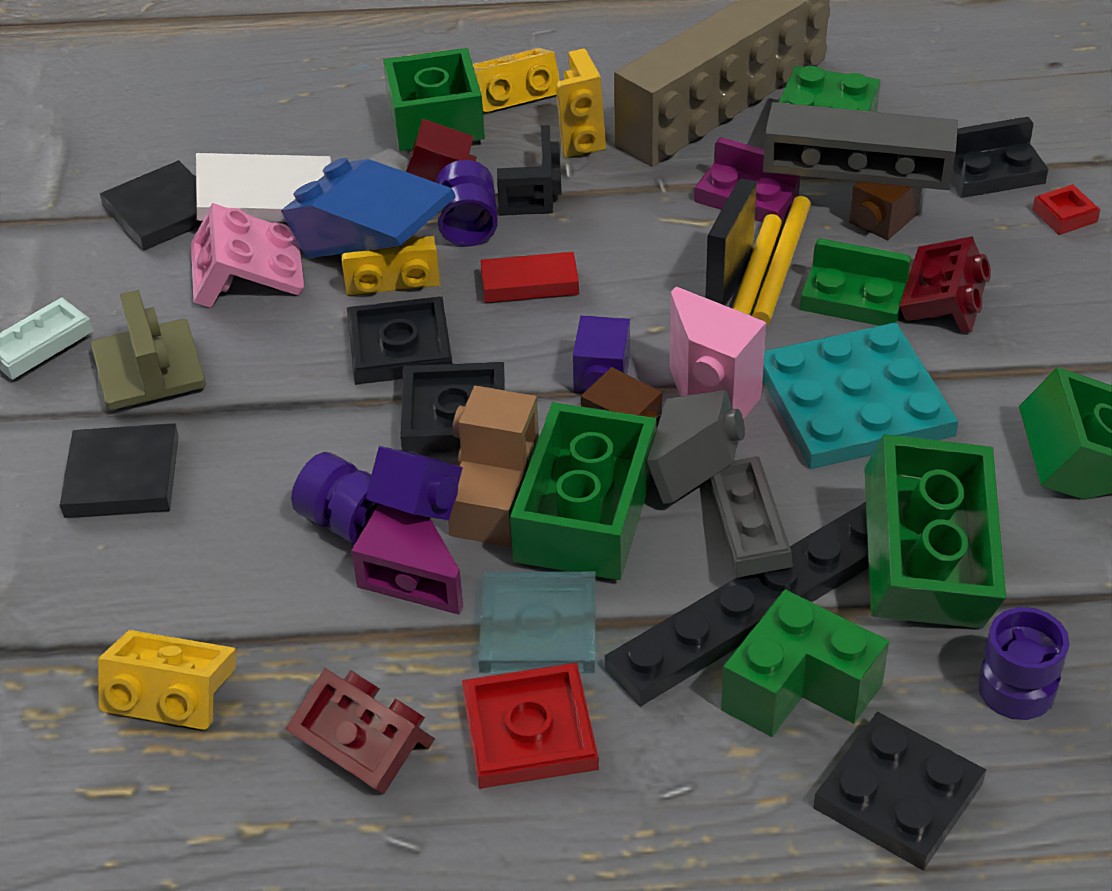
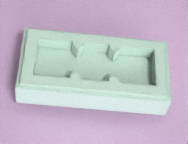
[0,297,93,380]

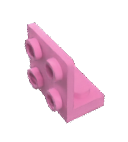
[191,203,304,308]

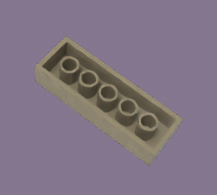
[614,0,830,167]

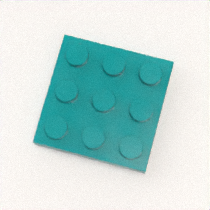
[763,322,959,469]

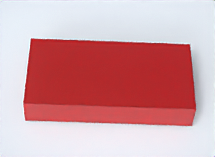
[480,251,579,303]

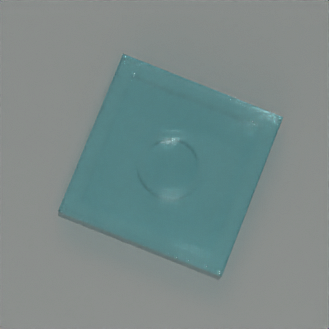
[478,572,596,673]

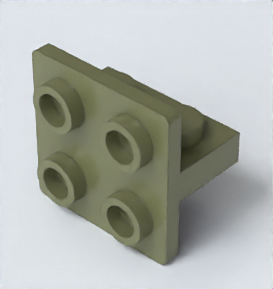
[91,290,206,410]

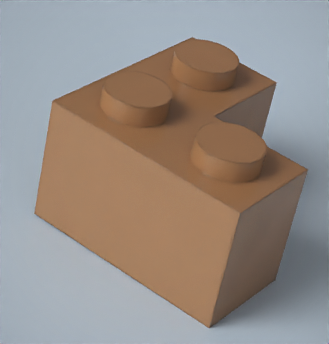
[448,385,539,547]

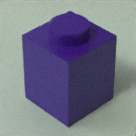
[573,315,630,393]
[365,446,463,521]

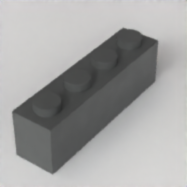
[763,102,958,191]

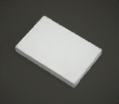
[196,153,331,222]

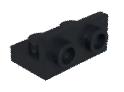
[951,117,1048,198]

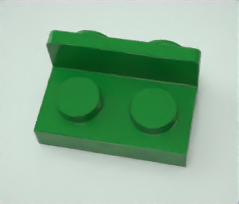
[800,238,911,326]

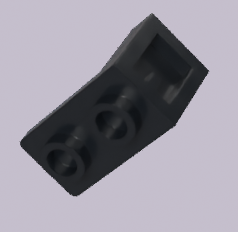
[497,125,562,216]

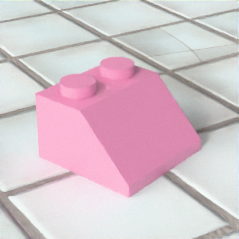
[670,287,766,419]

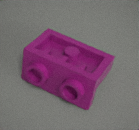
[694,137,800,223]

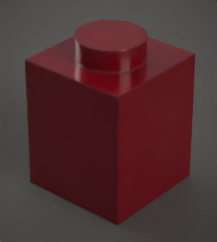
[405,119,477,182]

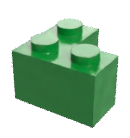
[721,590,889,737]

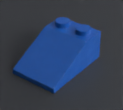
[281,158,456,258]

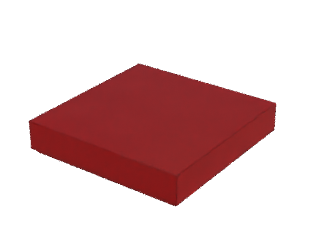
[462,663,599,789]

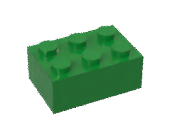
[510,402,656,580]
[864,434,1006,628]

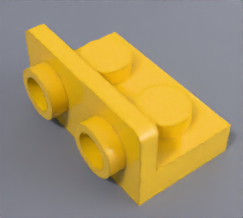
[473,48,560,112]
[556,48,606,158]
[341,236,440,296]
[98,630,236,730]

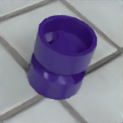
[435,160,498,247]
[291,452,379,545]
[978,607,1070,720]

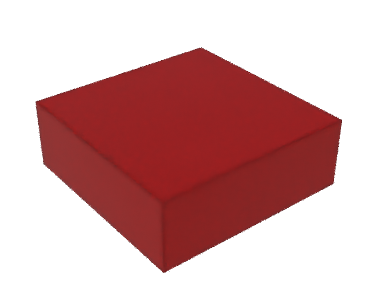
[1032,184,1101,235]

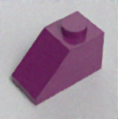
[351,504,464,615]

